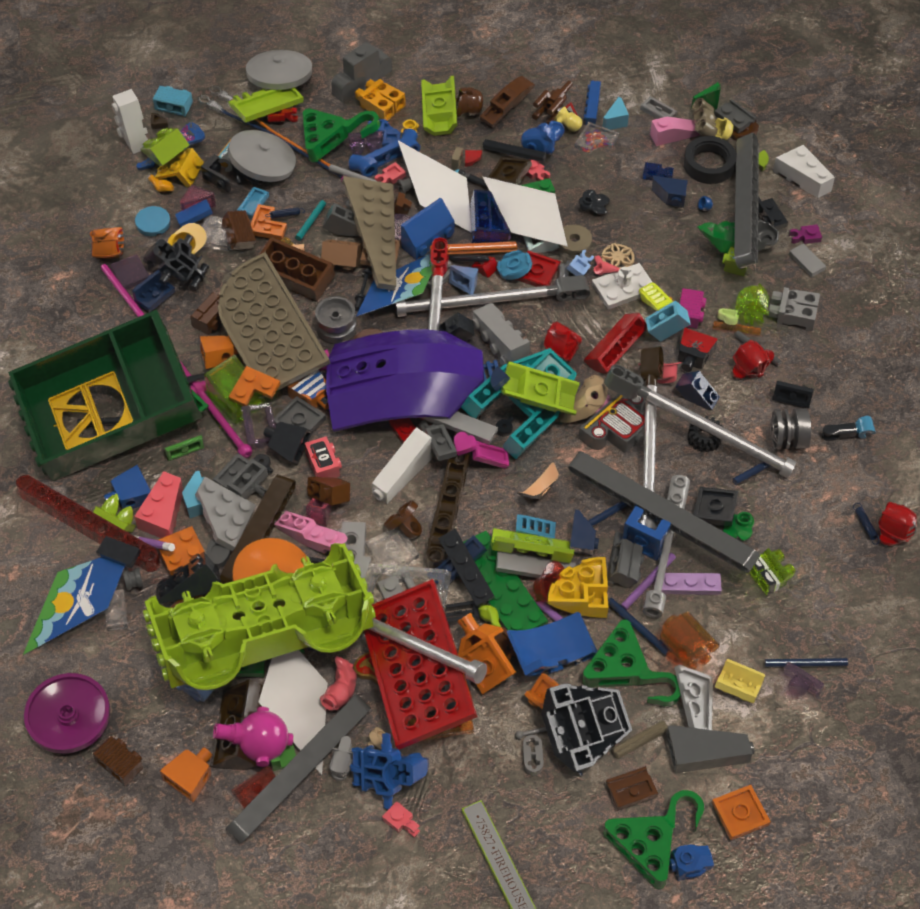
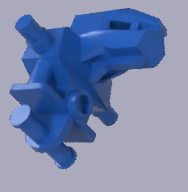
[350,733,429,809]

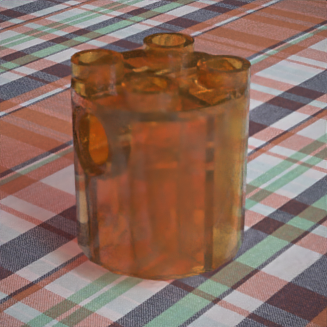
[659,612,720,670]

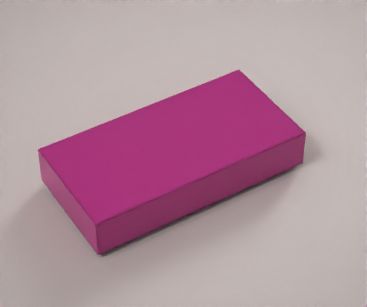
[472,441,509,469]

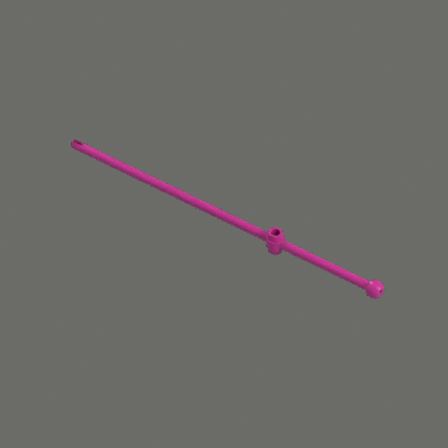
[101,264,252,458]

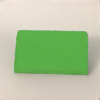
[164,435,204,461]

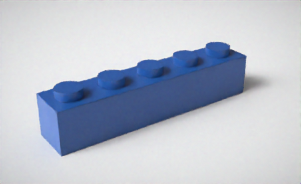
[584,81,601,126]

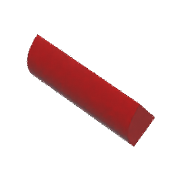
[584,313,647,373]

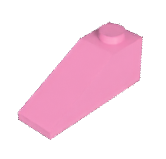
[650,117,700,146]

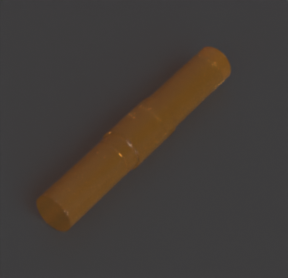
[713,321,761,335]

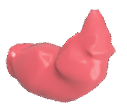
[320,656,357,710]

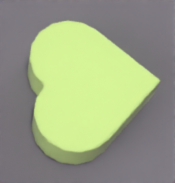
[717,308,739,325]

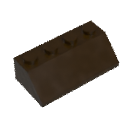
[210,679,263,770]

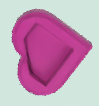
[454,432,478,456]

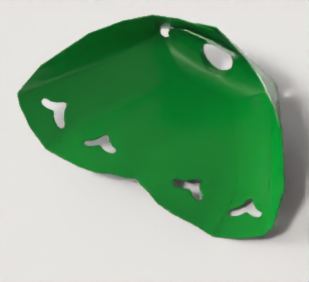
[697,221,735,254]

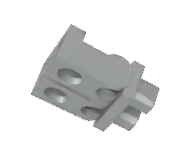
[768,287,820,331]

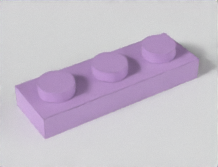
[661,573,722,595]

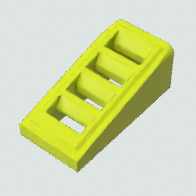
[639,282,673,311]

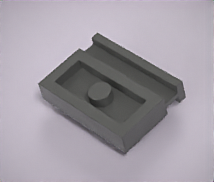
[714,99,756,134]

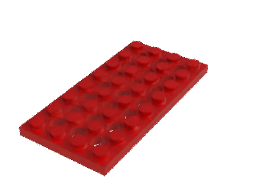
[364,579,478,750]

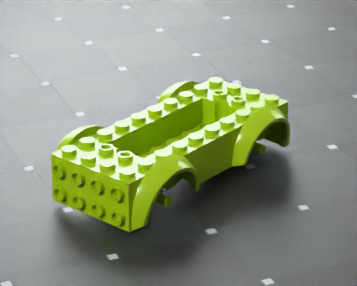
[143,543,376,690]

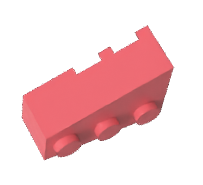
[134,472,183,538]

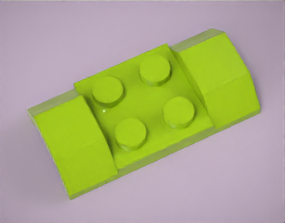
[421,76,457,136]
[501,361,580,416]
[491,528,575,563]

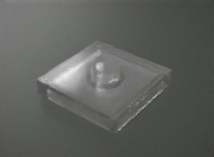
[365,526,419,575]

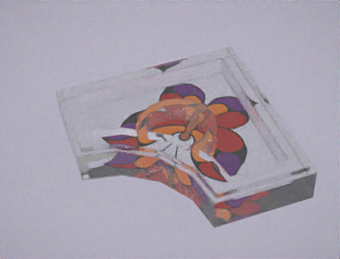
[574,122,619,153]

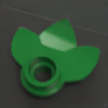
[723,512,754,541]

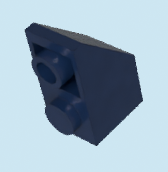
[675,371,720,410]

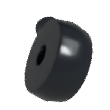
[496,416,514,437]
[254,454,273,474]

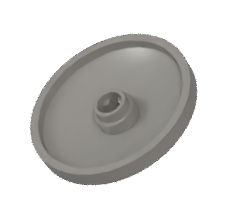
[246,50,312,90]
[228,130,296,182]

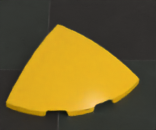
[548,557,608,618]

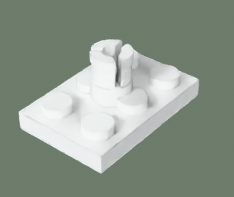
[592,263,652,310]

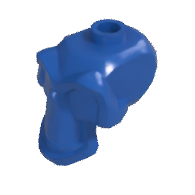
[521,121,565,155]

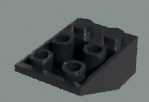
[156,552,221,604]

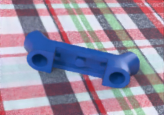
[349,129,421,178]

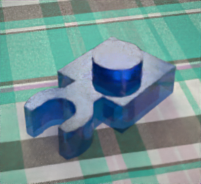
[643,162,674,181]

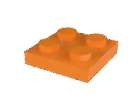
[158,526,205,575]
[711,785,771,840]

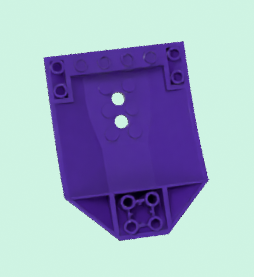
[326,329,484,432]

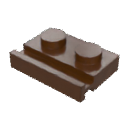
[606,766,658,811]

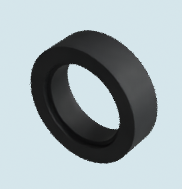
[684,136,736,184]

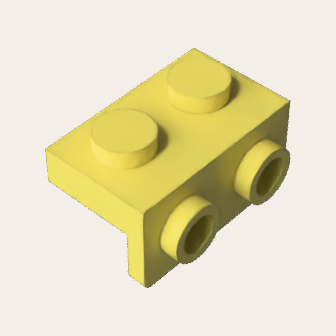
[715,659,765,704]

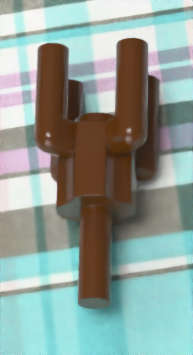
[532,81,573,126]

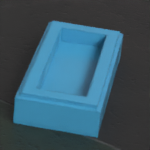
[237,187,269,219]

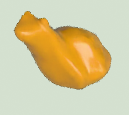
[148,174,174,193]

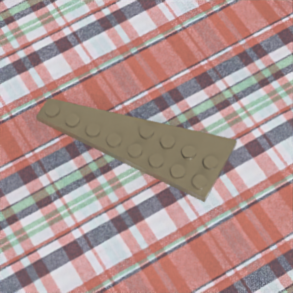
[342,176,396,291]

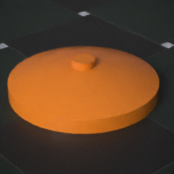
[232,538,306,607]

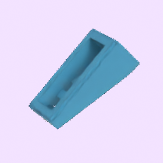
[516,514,556,538]

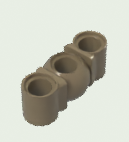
[692,98,718,136]

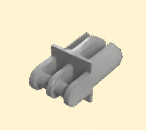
[329,736,353,781]

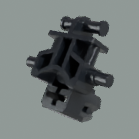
[143,234,209,291]

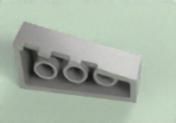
[472,303,530,366]

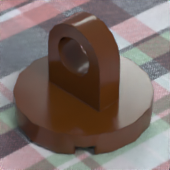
[384,500,422,539]

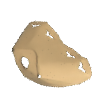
[559,375,608,423]

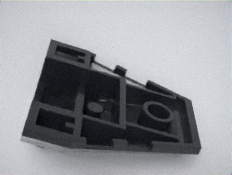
[541,683,632,772]

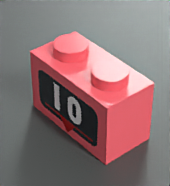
[305,436,342,478]

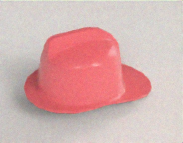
[638,362,682,384]

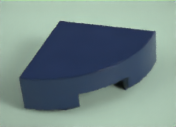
[490,366,510,392]

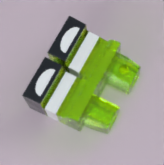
[750,548,796,596]

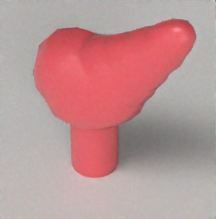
[593,255,620,276]

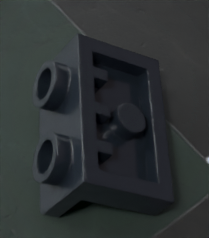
[758,196,788,230]

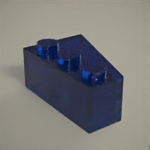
[470,190,510,243]

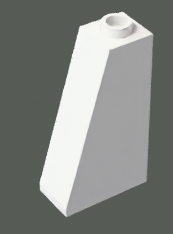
[372,427,432,504]

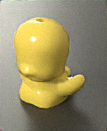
[554,106,583,132]

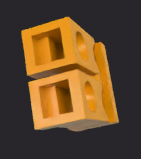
[355,79,406,121]

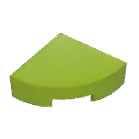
[759,150,769,172]

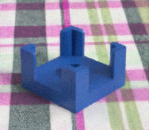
[622,506,671,561]

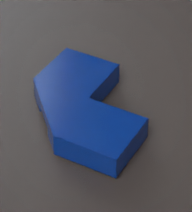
[368,119,401,147]

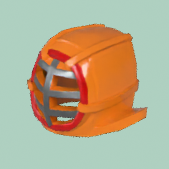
[90,227,125,259]

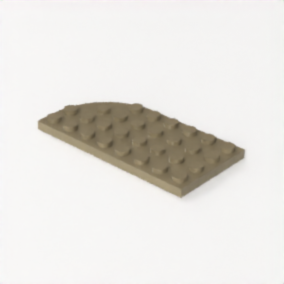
[218,252,330,397]

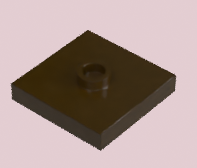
[488,157,532,185]

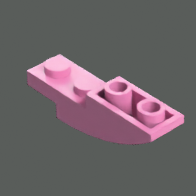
[274,511,348,554]

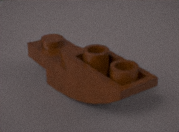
[480,76,535,128]

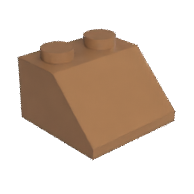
[321,239,363,270]

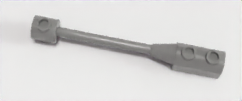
[643,475,690,618]

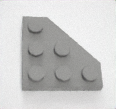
[195,477,256,551]

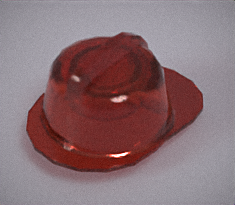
[533,561,565,603]

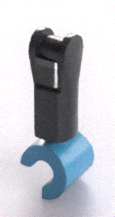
[822,416,876,441]

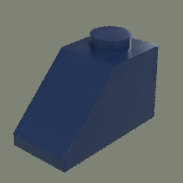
[651,176,688,207]
[570,509,599,556]

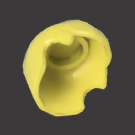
[715,118,733,141]

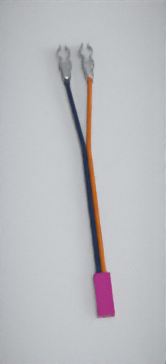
[198,85,343,182]

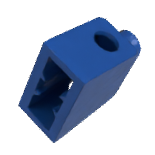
[103,465,151,509]

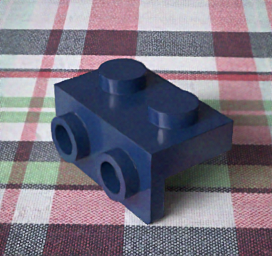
[132,270,176,313]

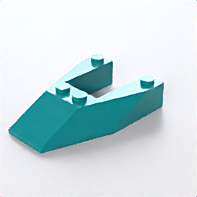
[461,348,577,459]

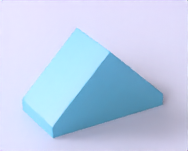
[602,97,629,131]

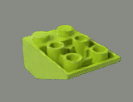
[140,128,189,166]

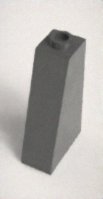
[666,725,754,773]

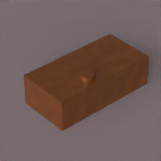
[259,237,335,302]

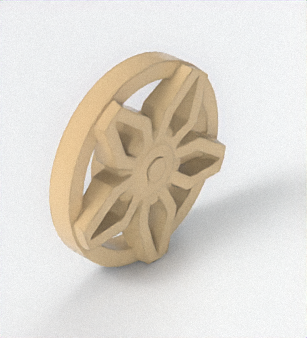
[601,243,635,269]

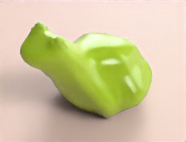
[478,605,501,627]

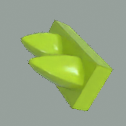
[93,494,136,532]

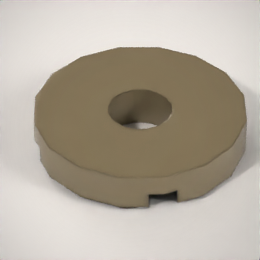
[559,225,592,255]

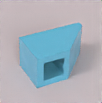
[182,471,204,518]

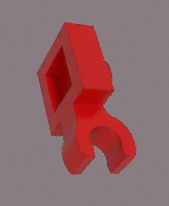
[268,108,298,122]

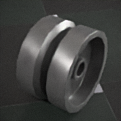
[315,296,356,344]

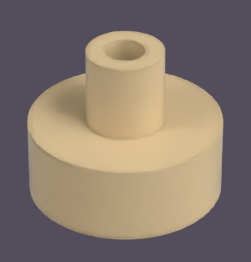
[368,727,385,749]

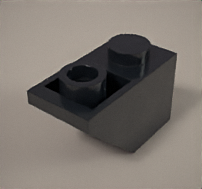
[439,312,475,341]

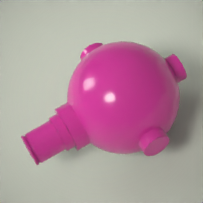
[213,707,293,767]

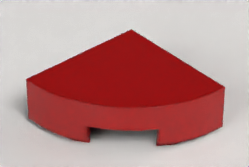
[465,150,482,167]

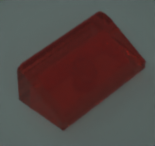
[231,766,276,808]

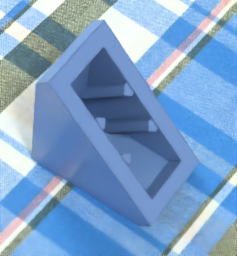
[449,265,478,295]

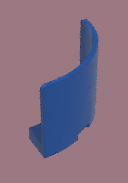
[507,612,598,676]

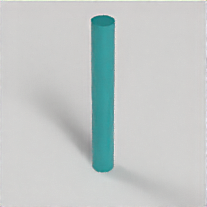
[295,200,326,241]

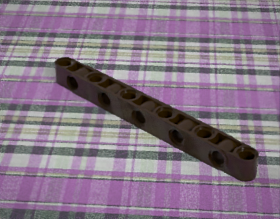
[426,408,481,571]

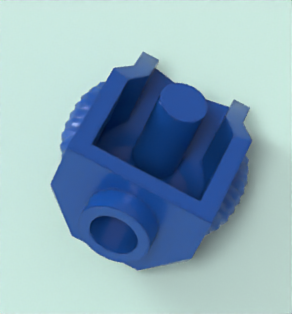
[669,844,714,881]

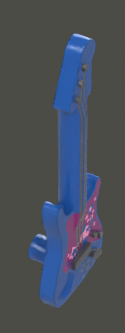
[136,122,205,170]

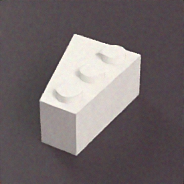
[112,89,148,154]
[773,145,835,198]

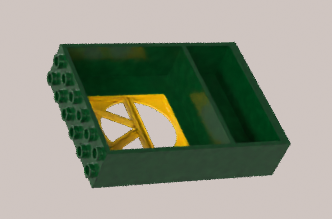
[8,310,203,481]

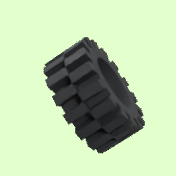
[688,416,723,452]

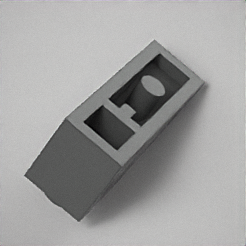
[322,203,360,237]

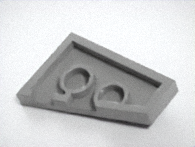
[674,664,713,730]

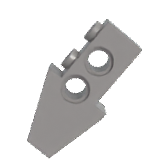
[338,521,372,583]

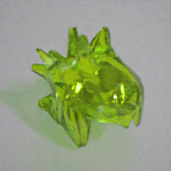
[735,283,770,325]

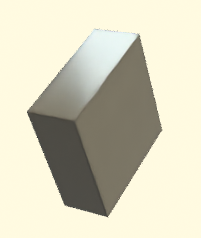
[451,147,463,171]

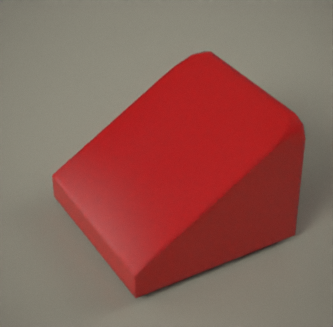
[471,257,497,278]

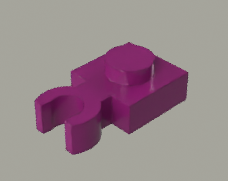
[789,224,822,244]

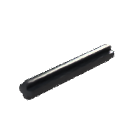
[482,139,546,162]

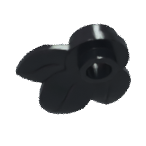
[578,189,610,214]

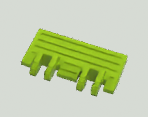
[228,88,303,123]

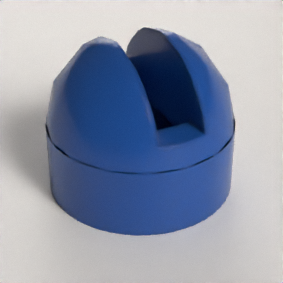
[698,196,713,211]

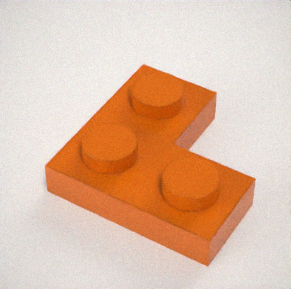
[250,204,287,241]
[229,366,281,407]

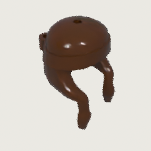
[456,87,483,117]

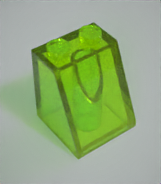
[204,355,265,424]

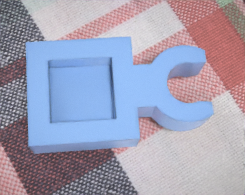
[567,250,594,276]

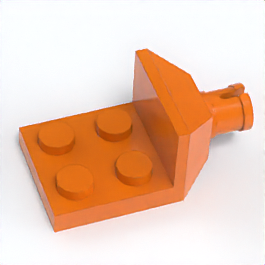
[457,613,516,694]

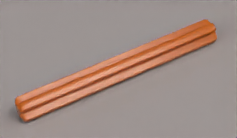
[430,241,517,255]

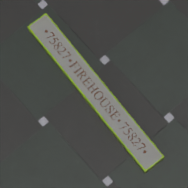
[462,800,536,909]

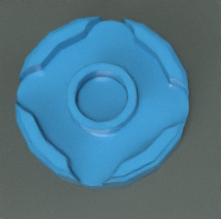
[135,206,171,236]
[497,250,532,280]

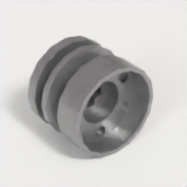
[770,408,811,449]

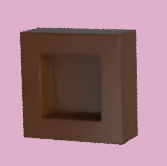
[394,192,412,217]

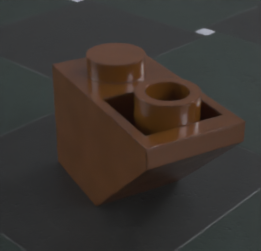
[307,477,350,505]

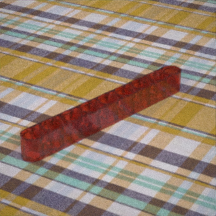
[16,475,160,572]

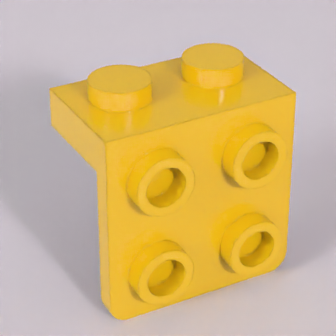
[155,148,204,188]

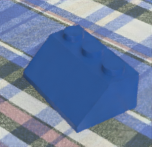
[401,198,455,260]

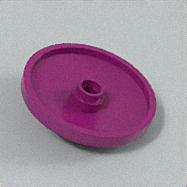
[24,673,110,753]

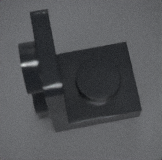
[201,154,231,193]

